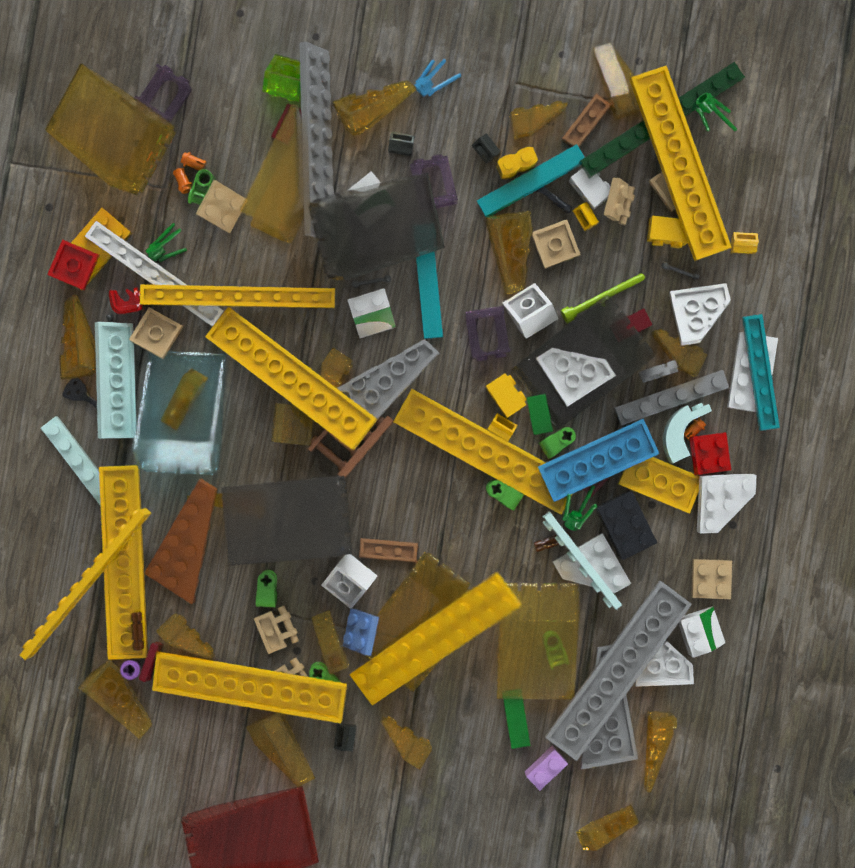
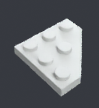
[669,283,731,345]
[536,348,616,407]
[697,474,756,534]
[552,533,631,593]
[635,640,694,687]

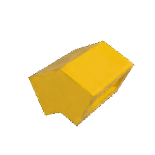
[572,202,599,231]
[731,232,759,254]
[487,413,518,441]

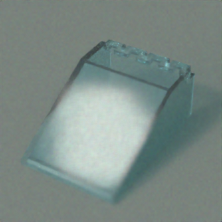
[133,351,226,475]

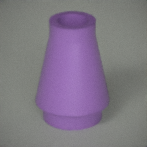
[120,660,140,680]

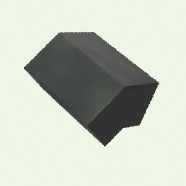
[388,132,415,157]
[471,133,501,164]
[334,724,357,752]

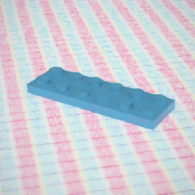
[538,419,659,502]

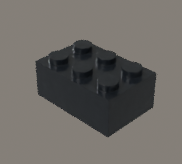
[595,491,657,560]

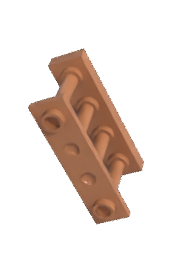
[308,416,394,479]

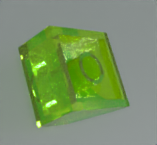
[262,54,301,102]

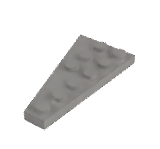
[337,339,439,419]
[580,645,638,770]

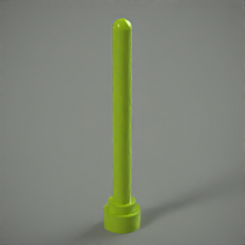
[560,274,645,324]

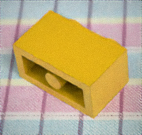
[647,216,688,248]
[485,373,527,418]

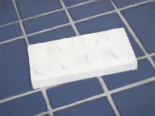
[727,332,778,412]

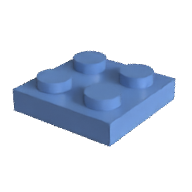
[343,608,379,656]

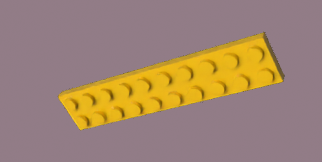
[629,65,732,261]
[205,306,378,451]
[393,389,572,515]
[99,465,148,660]
[349,572,521,705]
[152,652,347,723]

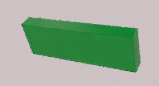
[502,687,531,749]

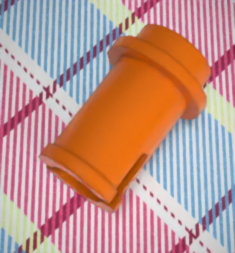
[180,152,207,171]
[173,168,193,194]
[684,417,706,441]

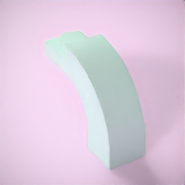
[663,403,712,464]

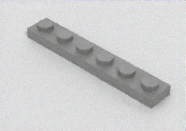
[614,370,729,426]

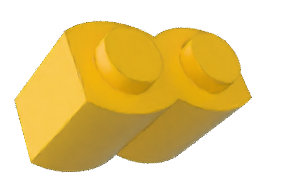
[496,147,538,180]

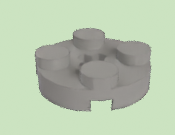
[638,360,678,383]

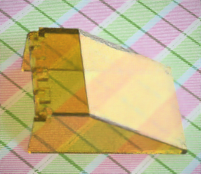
[45,63,176,195]
[241,104,304,244]
[363,552,475,692]
[497,583,579,699]

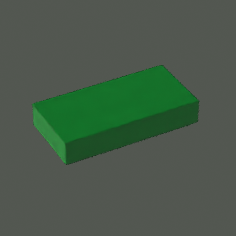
[527,394,553,435]

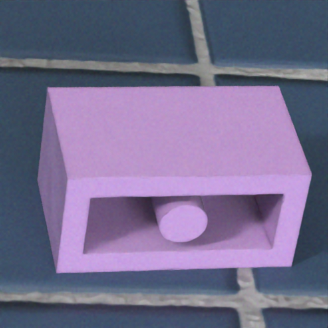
[525,745,568,791]

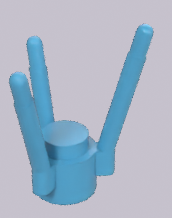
[414,59,461,97]

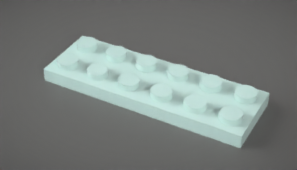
[95,322,137,439]

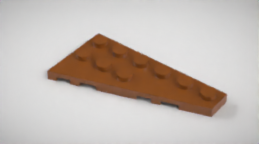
[144,479,218,604]

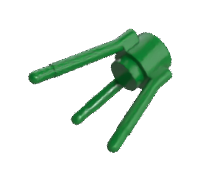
[695,93,737,131]
[145,223,187,262]
[562,485,597,531]

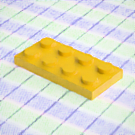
[71,208,132,290]
[618,457,699,514]

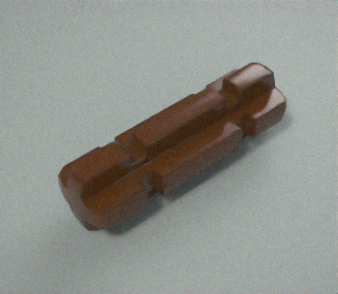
[534,531,571,552]
[131,612,144,651]

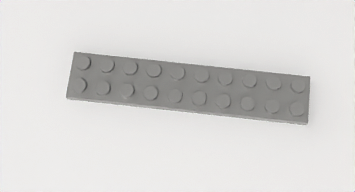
[299,41,335,240]
[545,580,692,761]

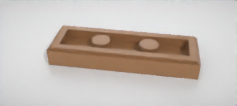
[562,94,611,147]
[359,538,418,562]

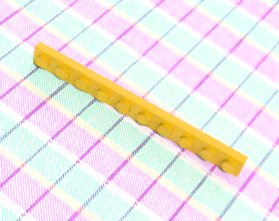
[140,285,335,308]
[20,508,151,660]

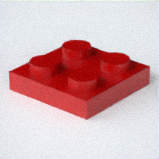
[47,239,100,291]
[689,432,731,475]

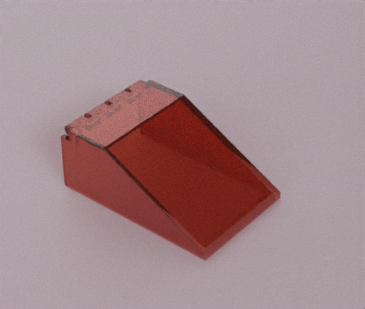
[181,786,319,868]

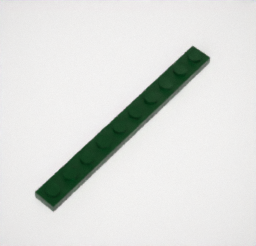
[579,62,745,179]

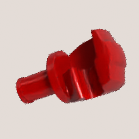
[109,287,144,314]

